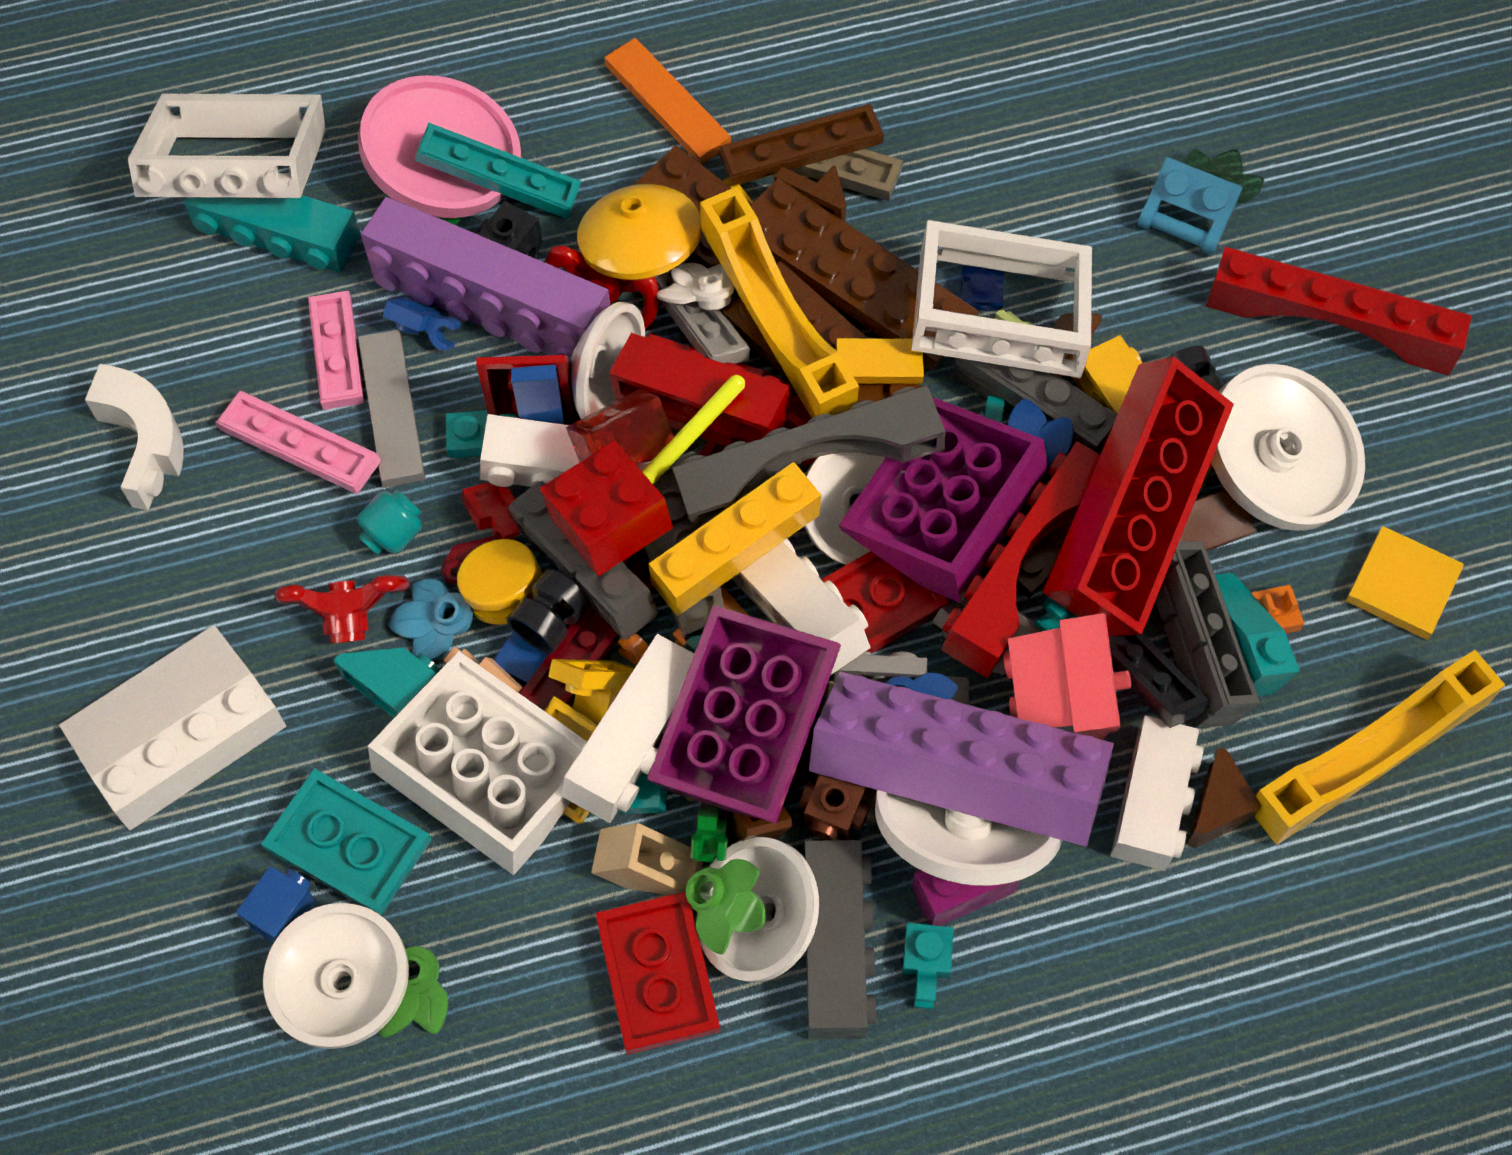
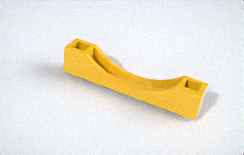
[700,186,859,418]
[1255,650,1505,845]

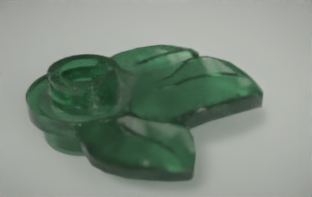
[1185,149,1264,203]

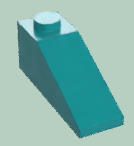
[1215,573,1300,696]

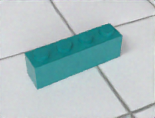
[184,195,361,273]

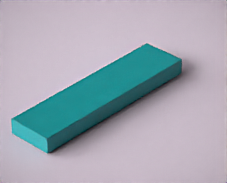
[414,122,581,219]

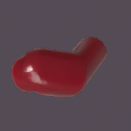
[441,536,494,585]

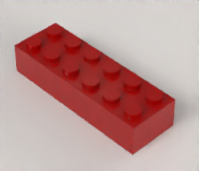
[1043,356,1234,637]

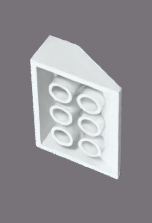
[59,625,286,830]
[368,651,587,875]

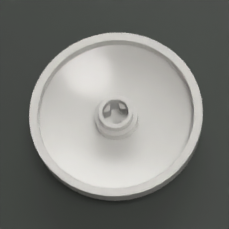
[1211,364,1365,531]
[875,790,1063,885]

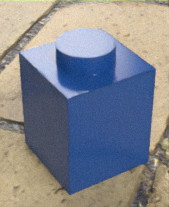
[236,866,317,943]

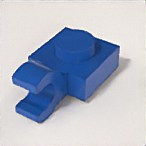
[383,297,462,350]

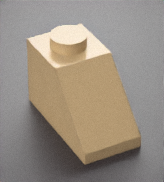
[591,823,703,895]

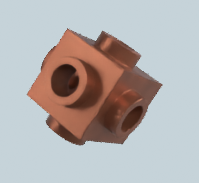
[799,774,871,841]

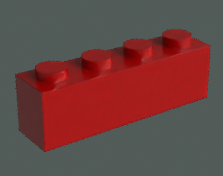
[609,332,791,443]

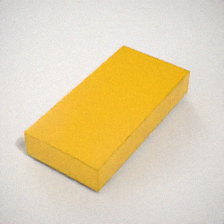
[835,338,924,384]

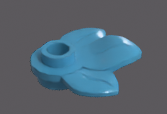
[388,579,473,661]

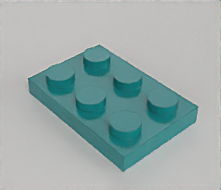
[261,768,432,915]

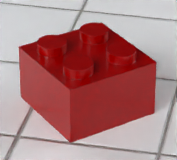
[539,440,673,577]

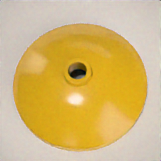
[577,184,701,280]

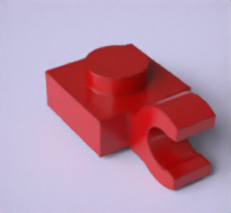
[462,482,520,541]

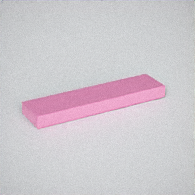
[216,391,381,494]

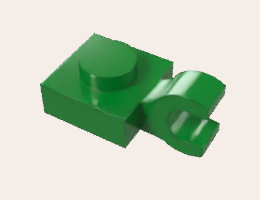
[690,803,728,862]

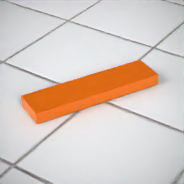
[604,38,731,165]

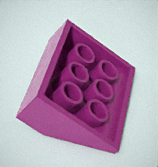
[839,397,1048,603]
[647,605,841,824]

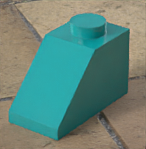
[333,647,440,719]

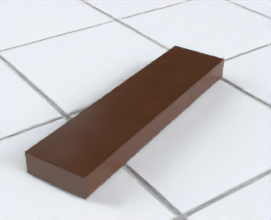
[719,104,884,186]

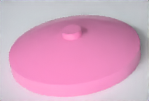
[358,75,521,218]

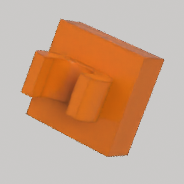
[1252,584,1305,634]

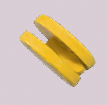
[457,539,542,625]

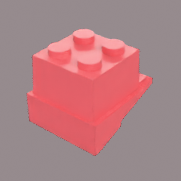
[1004,613,1131,740]

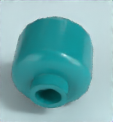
[357,489,422,554]

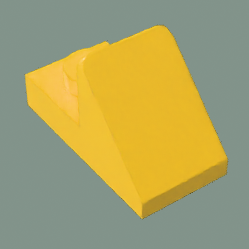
[548,659,634,723]

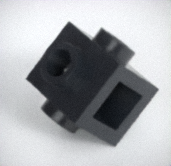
[477,201,542,258]

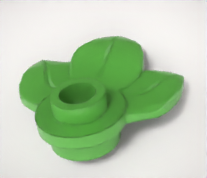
[686,859,765,955]
[378,946,448,1038]

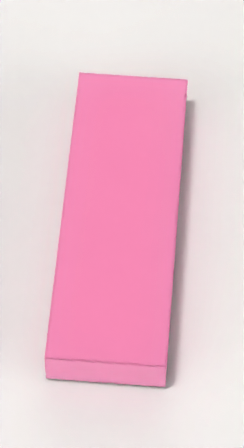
[308,291,365,410]

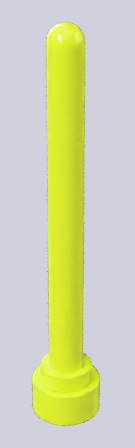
[642,375,745,485]

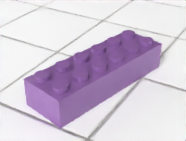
[361,196,610,360]
[809,672,1114,847]

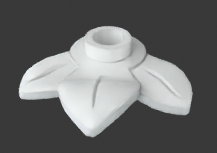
[657,263,734,310]

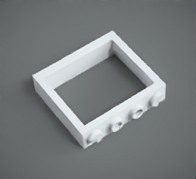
[128,94,326,198]
[911,220,1092,378]

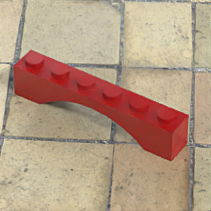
[1206,247,1472,376]
[941,441,1100,679]

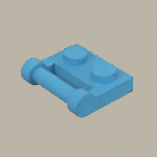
[1137,157,1243,256]

